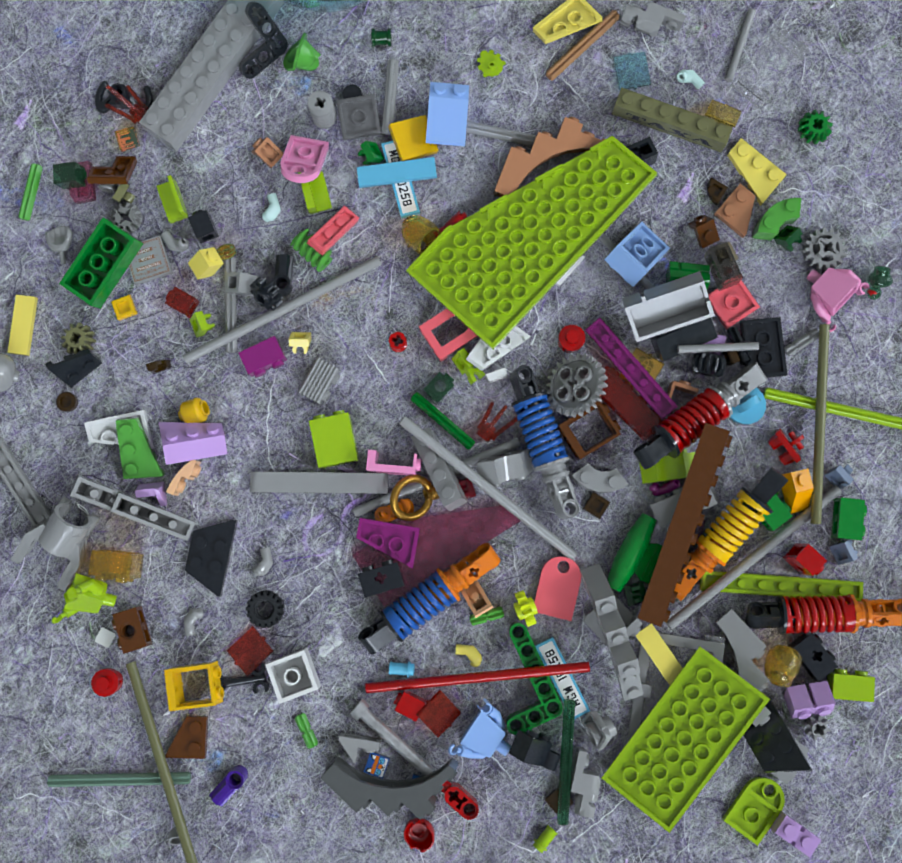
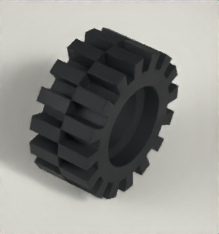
[246,590,285,628]

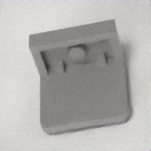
[583,596,643,646]

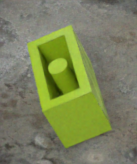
[827,668,875,702]

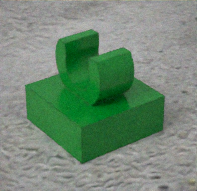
[358,141,384,165]

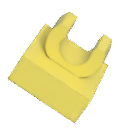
[289,332,311,354]

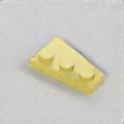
[727,138,787,206]

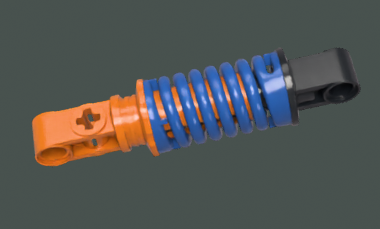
[358,543,501,654]

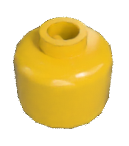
[178,397,210,423]

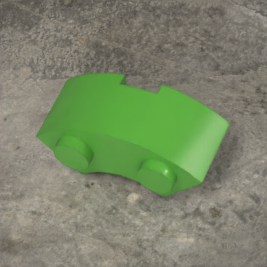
[752,198,802,240]

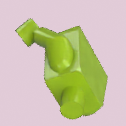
[51,573,117,624]

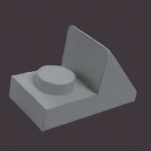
[338,732,381,764]

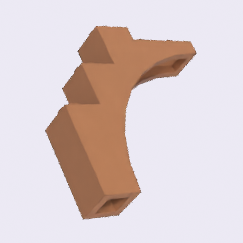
[493,117,605,197]

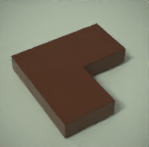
[87,156,137,184]

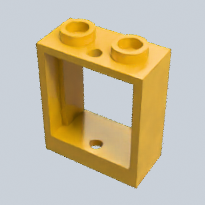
[164,661,224,711]

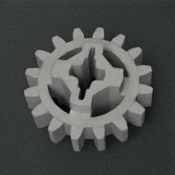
[802,227,848,271]

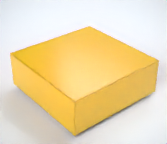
[111,295,138,321]

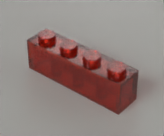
[600,366,662,441]

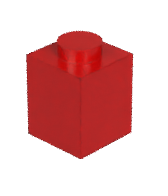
[394,690,426,722]

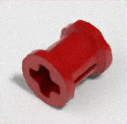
[389,332,407,353]

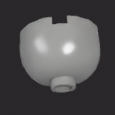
[0,353,20,392]

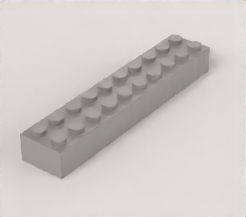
[139,0,286,152]

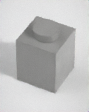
[225,272,258,296]

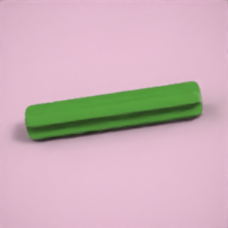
[18,163,43,221]

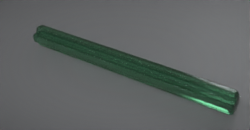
[557,699,575,825]

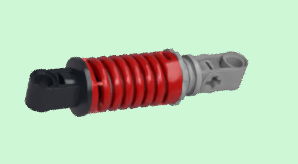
[633,362,767,469]

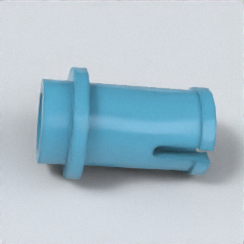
[389,661,415,678]

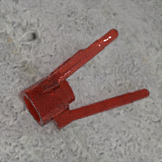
[105,85,149,125]
[476,402,518,443]

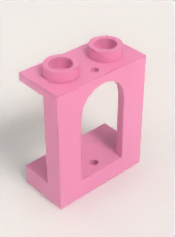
[366,450,422,476]

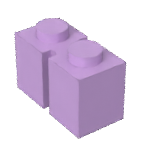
[784,681,836,719]
[770,811,821,857]

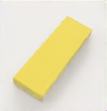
[7,295,38,356]
[636,623,683,685]

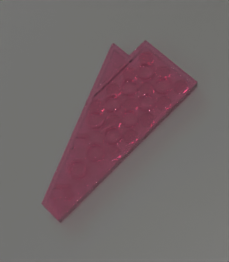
[352,505,520,607]

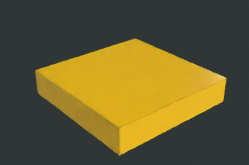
[388,115,439,161]

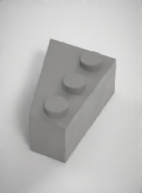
[650,486,720,528]

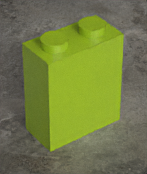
[309,410,360,469]

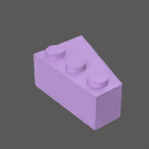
[159,422,227,465]

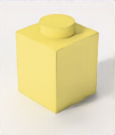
[188,247,224,279]

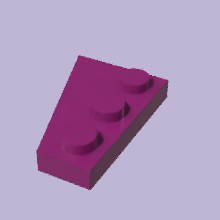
[356,518,420,569]

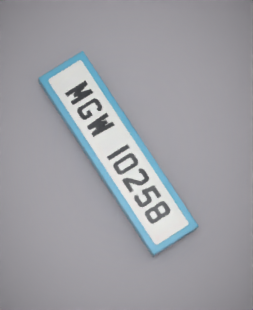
[381,141,420,219]
[535,637,590,720]

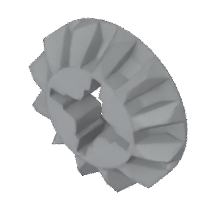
[110,202,142,233]

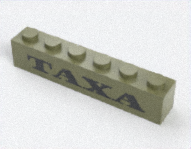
[612,87,733,152]

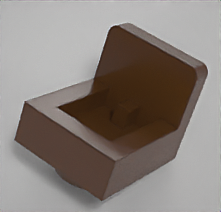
[689,215,720,248]

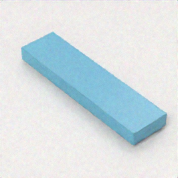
[357,157,437,188]

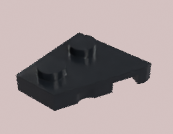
[45,349,102,388]

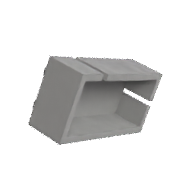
[622,271,715,342]

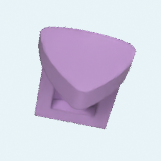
[135,482,167,506]

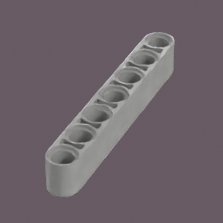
[250,472,388,494]

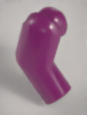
[649,479,681,496]

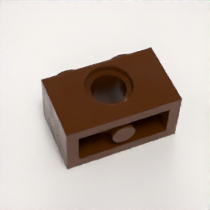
[112,606,153,654]

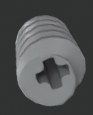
[307,91,337,129]

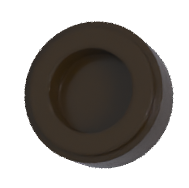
[56,392,78,412]

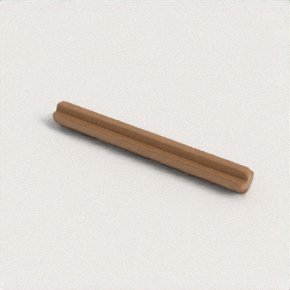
[546,10,620,81]

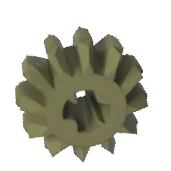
[60,322,97,354]

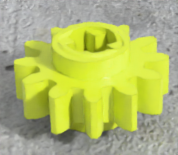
[513,590,538,627]

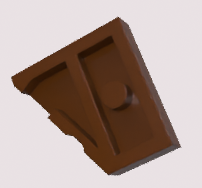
[165,715,208,759]

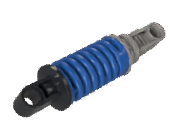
[510,365,580,519]

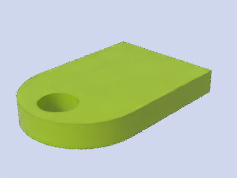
[722,776,785,846]

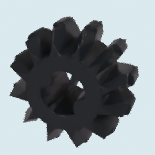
[691,353,726,377]

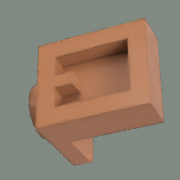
[251,137,284,168]

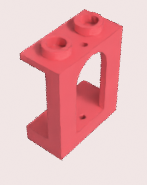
[419,308,479,362]

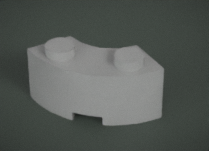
[476,449,533,488]
[569,464,628,493]

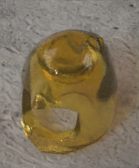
[401,215,440,255]
[764,645,802,688]

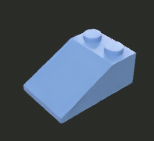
[426,82,469,147]
[604,222,670,287]

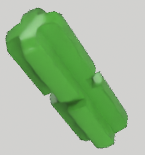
[469,607,504,626]
[295,713,318,749]

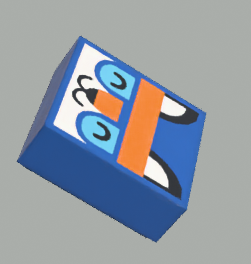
[364,752,390,779]

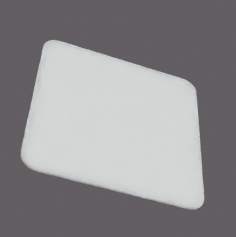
[95,627,115,648]

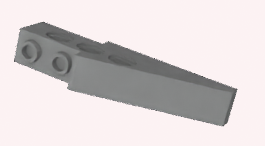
[70,474,196,541]

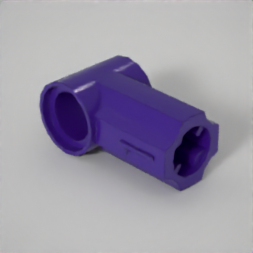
[209,765,248,807]

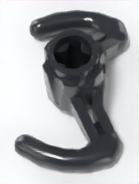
[95,81,153,118]

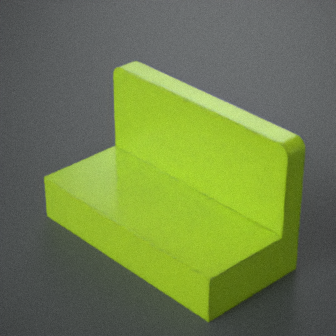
[298,171,332,214]
[156,175,189,224]

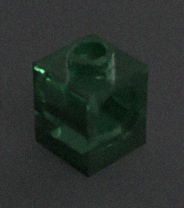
[424,372,455,405]

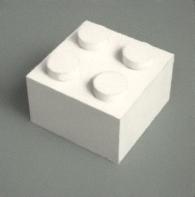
[265,647,321,704]

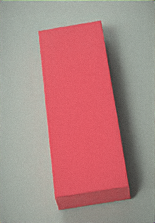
[307,206,359,256]

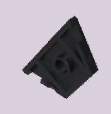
[185,520,238,597]
[744,699,813,773]

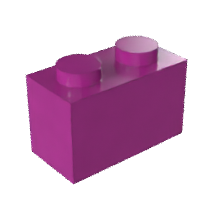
[238,336,287,378]

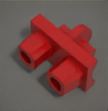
[768,428,805,466]

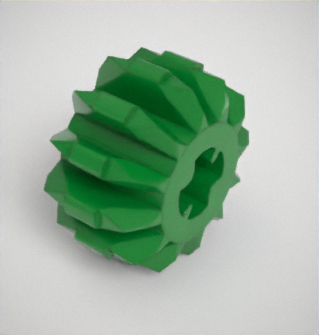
[798,110,833,145]

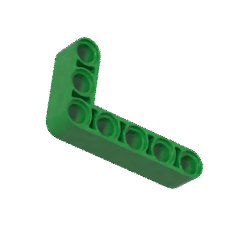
[506,621,563,735]

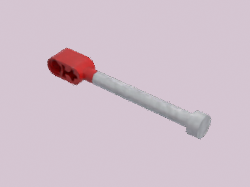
[349,698,479,820]

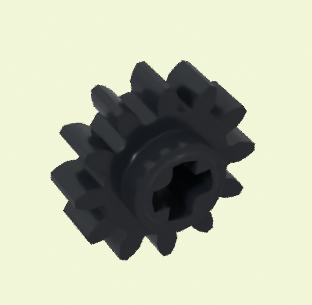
[250,277,283,311]

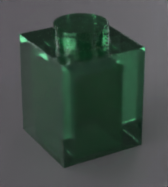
[53,161,87,189]

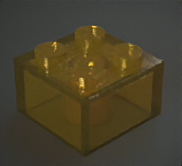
[88,549,144,583]

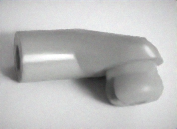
[161,231,189,252]
[253,547,273,576]
[184,608,204,636]

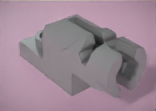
[620,1,686,37]
[569,747,601,818]

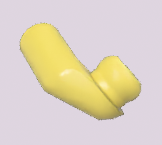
[455,644,482,667]

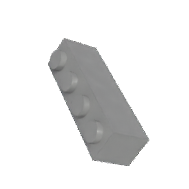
[411,427,468,511]

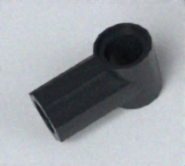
[273,254,294,296]

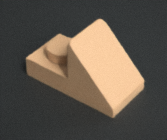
[461,580,494,618]

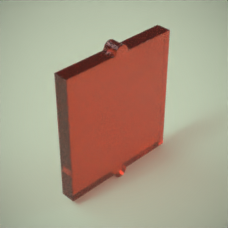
[227,626,274,676]
[416,690,461,738]

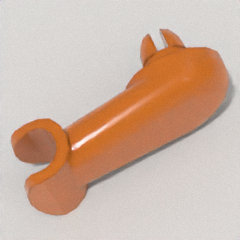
[374,498,414,523]

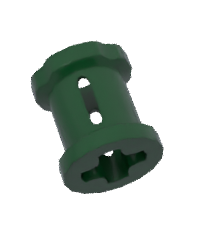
[371,28,392,47]

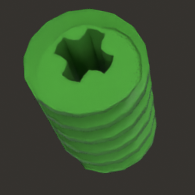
[290,229,333,272]

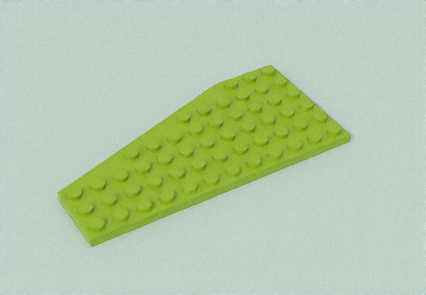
[406,136,657,350]

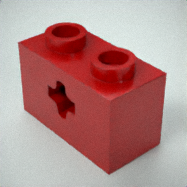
[783,543,827,576]

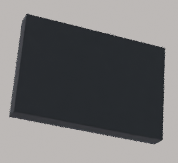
[739,317,788,378]

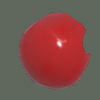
[403,818,435,853]

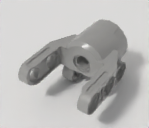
[11,496,100,592]

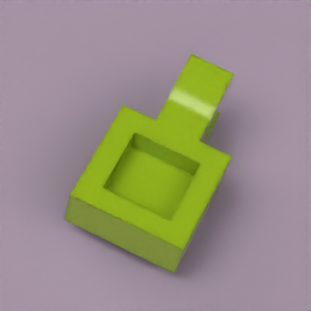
[452,348,485,385]

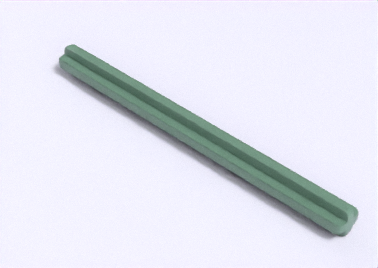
[47,772,191,787]

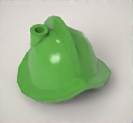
[283,32,321,71]

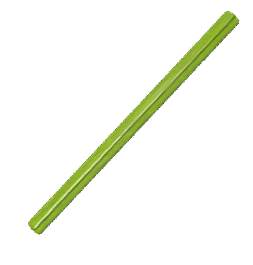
[763,388,902,430]

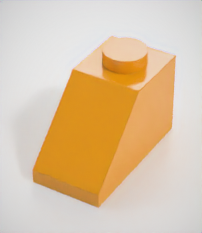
[781,468,814,514]

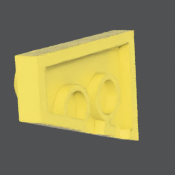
[533,0,602,44]

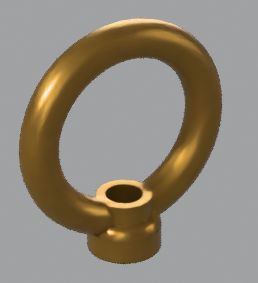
[390,475,439,521]

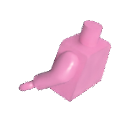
[807,268,870,332]

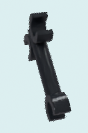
[220,662,269,694]

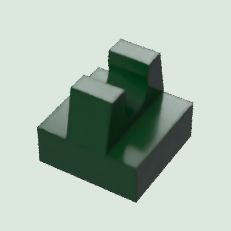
[773,225,803,252]
[623,581,646,606]

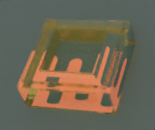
[115,126,140,152]

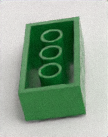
[59,217,144,309]

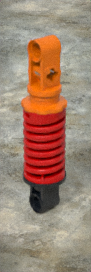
[745,594,902,635]

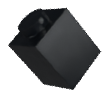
[188,210,219,244]

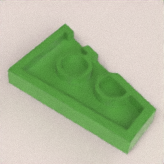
[116,418,165,479]

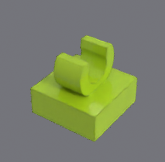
[189,311,215,338]

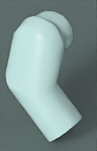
[676,70,705,89]
[262,193,281,222]

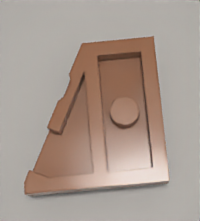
[714,183,755,238]

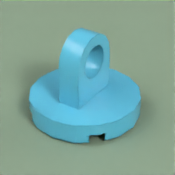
[730,388,766,425]

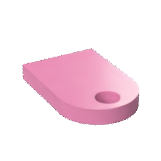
[280,135,329,183]

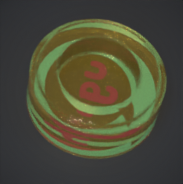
[216,243,237,260]

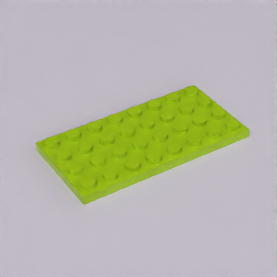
[602,646,770,833]

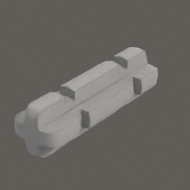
[784,328,819,357]

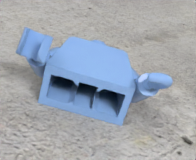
[448,698,511,759]

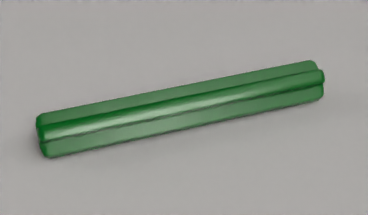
[411,392,475,450]

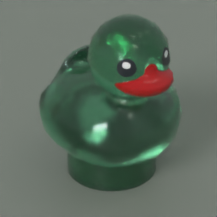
[867,266,893,300]

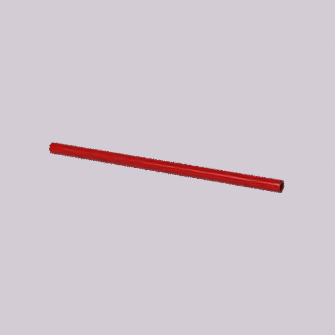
[365,661,590,693]

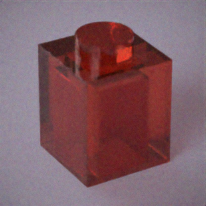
[165,287,200,319]

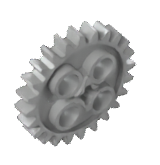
[545,353,608,418]

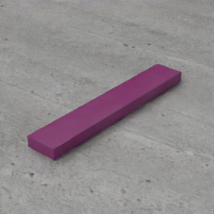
[585,317,678,420]

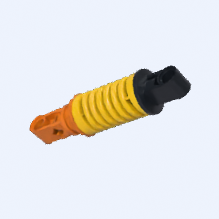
[674,467,788,601]

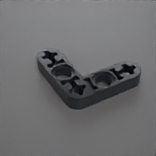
[239,1,288,79]

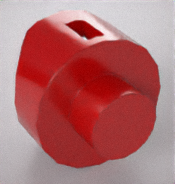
[558,324,586,353]
[91,668,123,697]

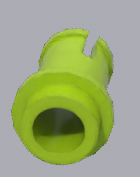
[533,825,558,853]

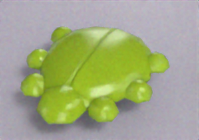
[477,50,506,78]

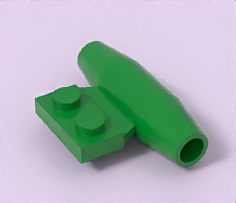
[607,513,662,592]

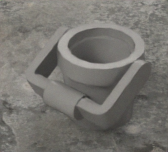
[582,711,617,751]

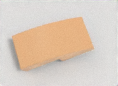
[166,460,201,496]

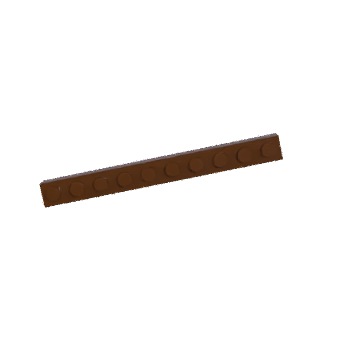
[638,423,733,627]

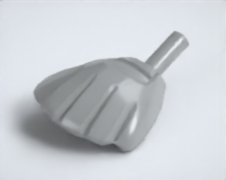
[45,226,72,264]

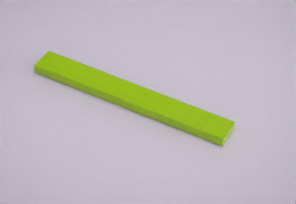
[700,571,863,601]

